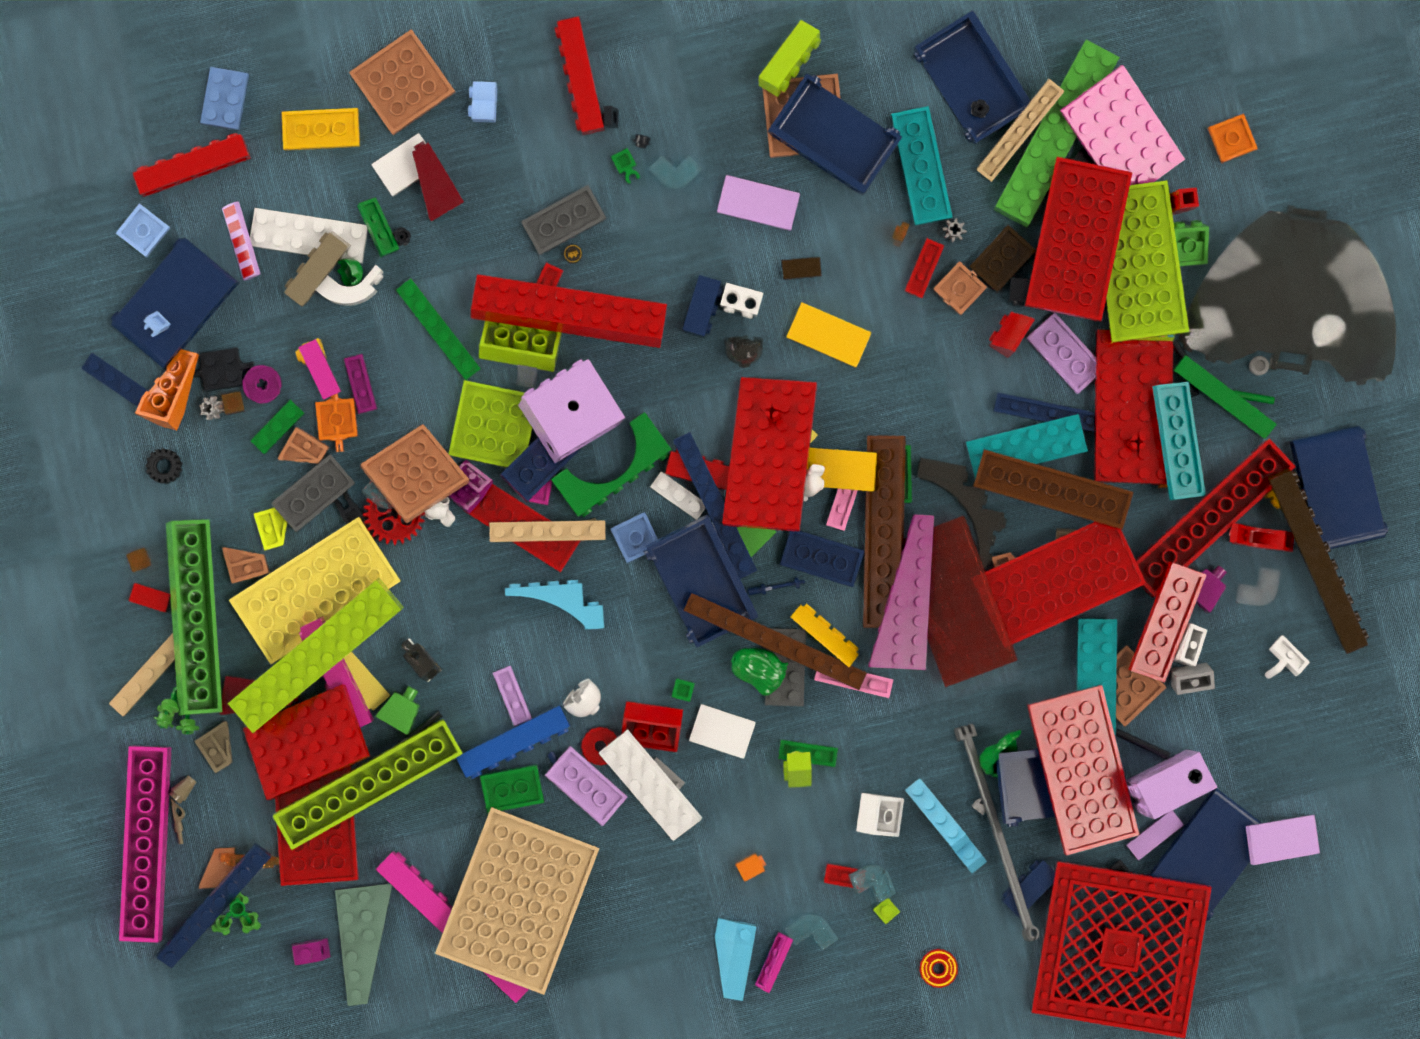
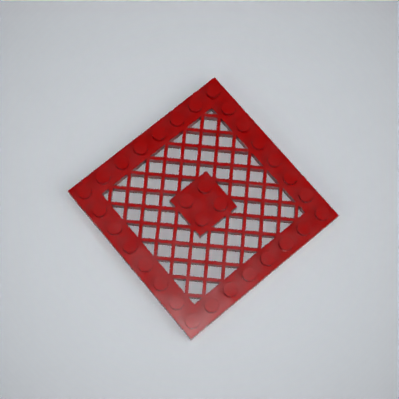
[1031,861,1212,1038]

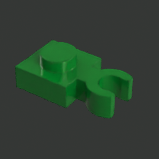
[611,148,640,185]

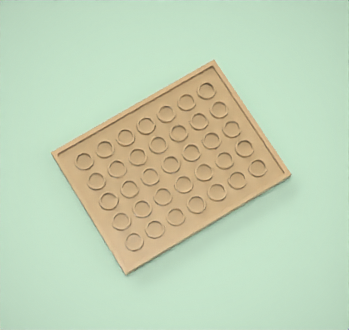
[435,807,599,995]

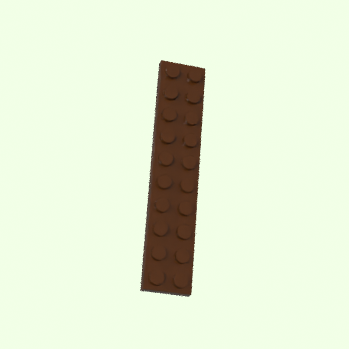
[863,436,906,628]

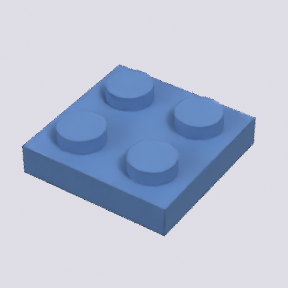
[611,512,658,563]

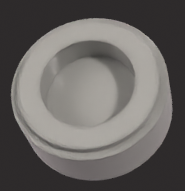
[1249,356,1269,376]

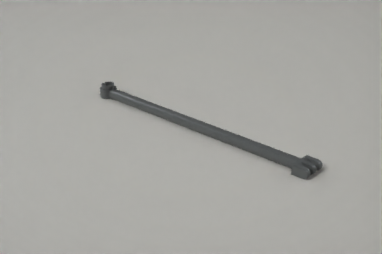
[954,723,1039,942]

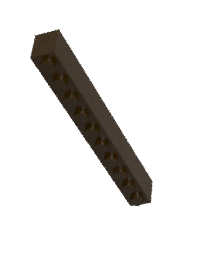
[1268,468,1369,654]

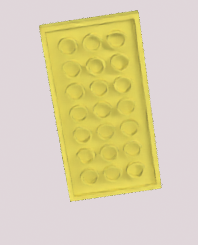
[229,517,401,664]

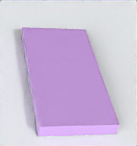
[717,175,800,231]
[1026,312,1096,394]
[544,746,627,826]
[1246,815,1320,865]

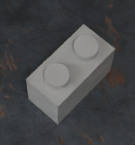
[1170,663,1215,695]

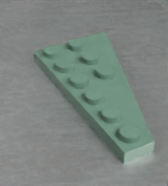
[335,883,393,1006]

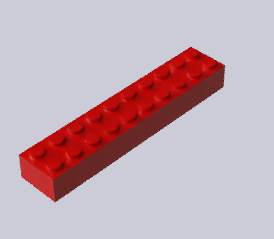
[471,274,667,348]
[1136,438,1296,598]

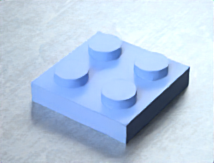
[116,203,170,257]

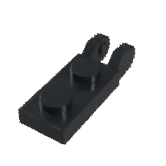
[334,491,374,536]

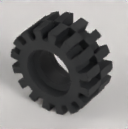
[145,449,183,484]

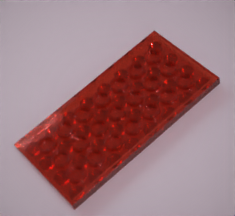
[904,516,1018,687]

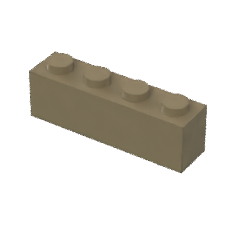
[284,231,351,307]

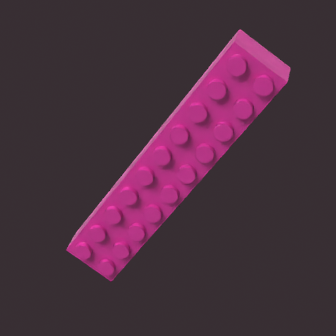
[119,746,172,943]

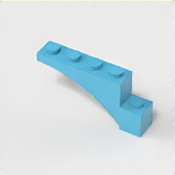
[505,580,605,630]
[905,778,987,873]

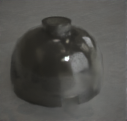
[725,336,763,368]

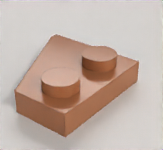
[222,547,270,584]

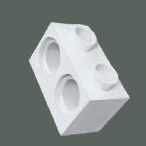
[720,283,763,319]

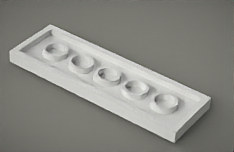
[250,208,368,264]
[599,730,702,841]

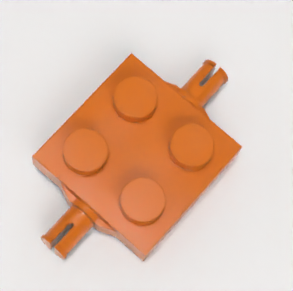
[315,393,358,452]

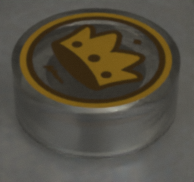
[563,244,583,264]

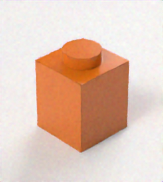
[735,853,766,882]

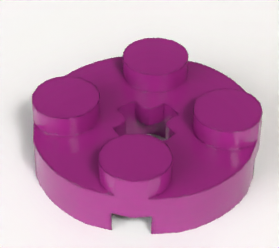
[243,365,282,403]

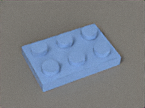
[200,67,249,130]

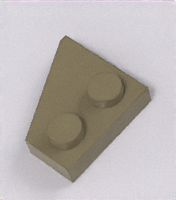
[194,721,233,774]

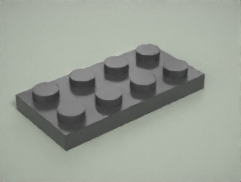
[521,185,607,255]
[271,454,355,533]
[765,628,806,706]

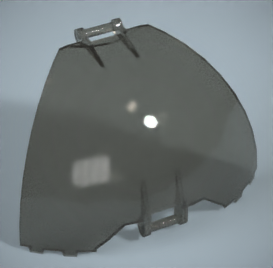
[1178,205,1396,385]

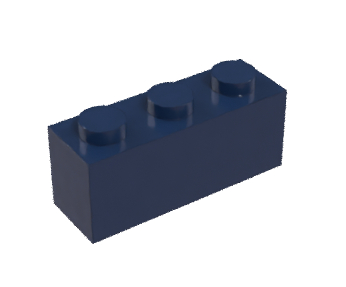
[682,275,724,338]
[1001,859,1055,918]

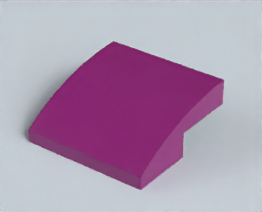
[448,460,493,513]

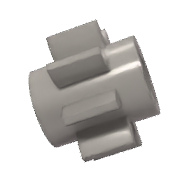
[942,218,967,243]
[199,396,224,420]

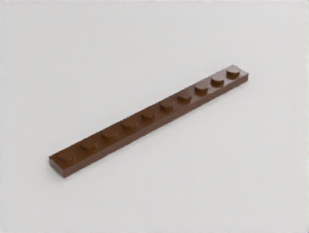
[683,593,867,690]

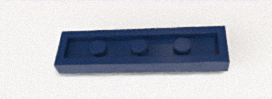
[81,353,149,407]

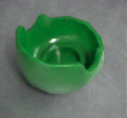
[337,258,363,287]

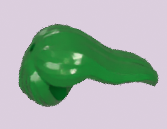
[731,648,788,695]
[979,730,1021,778]

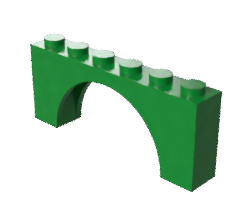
[551,412,672,517]

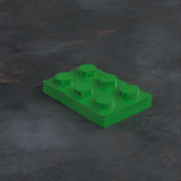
[480,764,544,813]

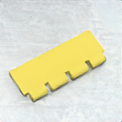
[344,651,391,711]

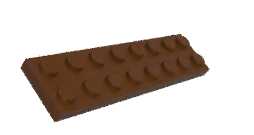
[973,450,1134,530]

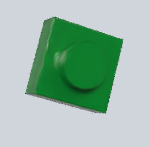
[672,678,695,702]

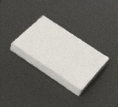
[371,133,426,197]
[689,704,756,759]

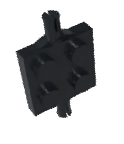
[193,348,255,392]

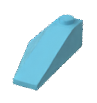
[715,918,756,1001]

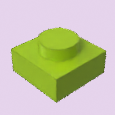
[873,897,900,924]

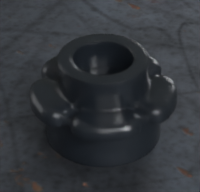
[971,99,989,118]
[632,134,651,148]
[393,227,411,246]

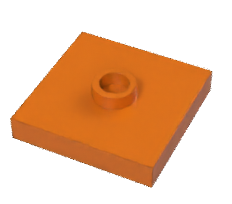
[1207,114,1258,164]

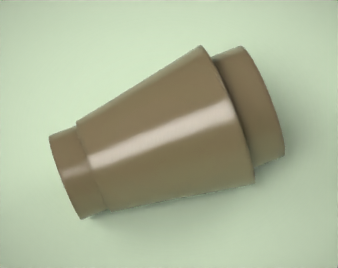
[169,775,197,804]

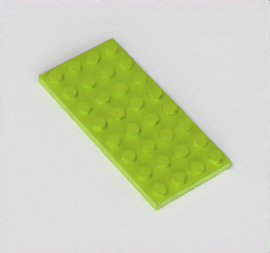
[1106,180,1189,343]

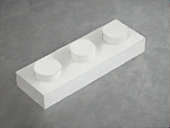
[650,472,706,520]

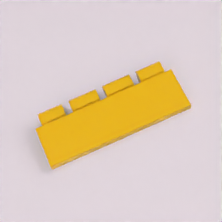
[791,603,859,667]

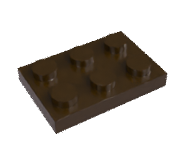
[969,225,1036,293]

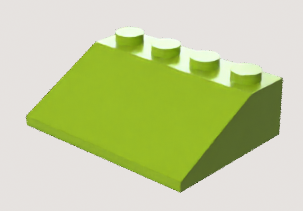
[479,321,562,372]

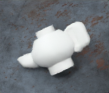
[803,464,825,502]
[425,497,455,527]

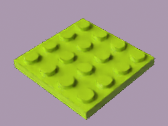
[449,380,533,467]

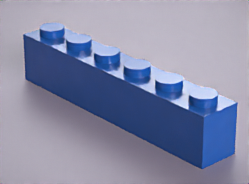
[456,705,571,779]

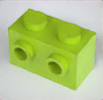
[783,751,812,788]

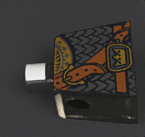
[401,638,442,682]

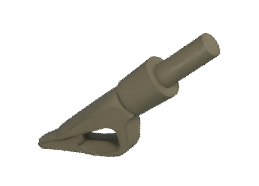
[170,799,185,844]

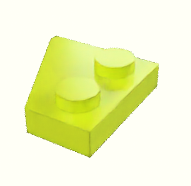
[254,508,287,551]

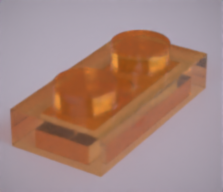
[892,222,910,247]

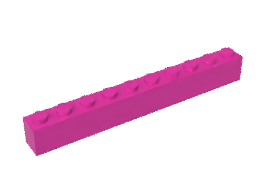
[376,851,529,1003]

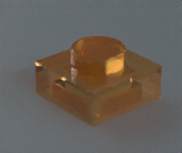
[221,391,244,415]
[126,548,152,572]

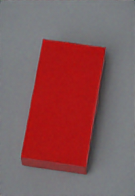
[129,583,171,613]

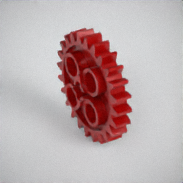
[363,488,425,546]

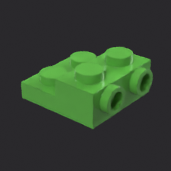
[1174,220,1209,266]

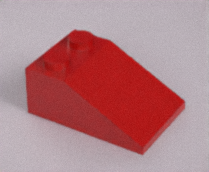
[989,312,1035,358]

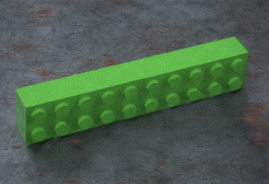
[993,40,1120,228]
[166,519,222,716]

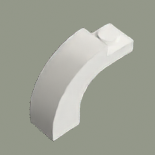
[316,265,383,306]

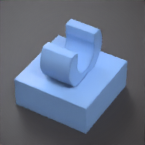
[144,311,171,337]

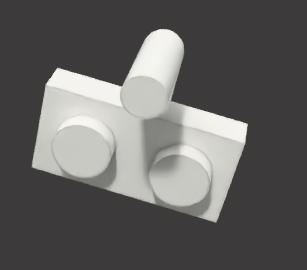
[1265,635,1310,679]

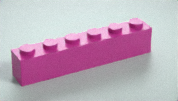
[299,616,374,728]

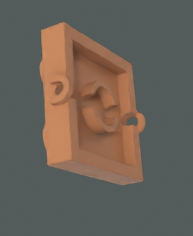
[933,261,987,316]

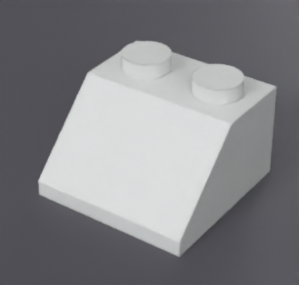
[856,793,904,837]

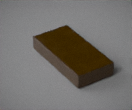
[782,257,822,280]

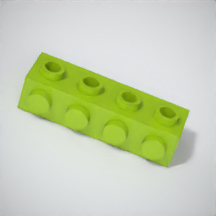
[758,20,821,97]

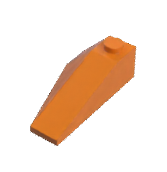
[135,349,199,431]

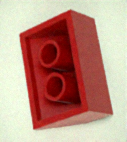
[621,701,683,752]

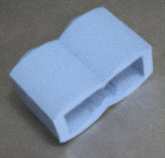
[468,81,497,123]

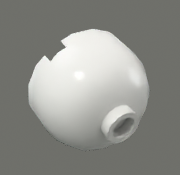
[563,679,601,717]

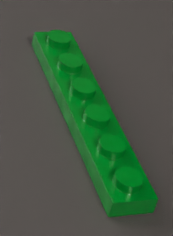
[396,279,481,381]

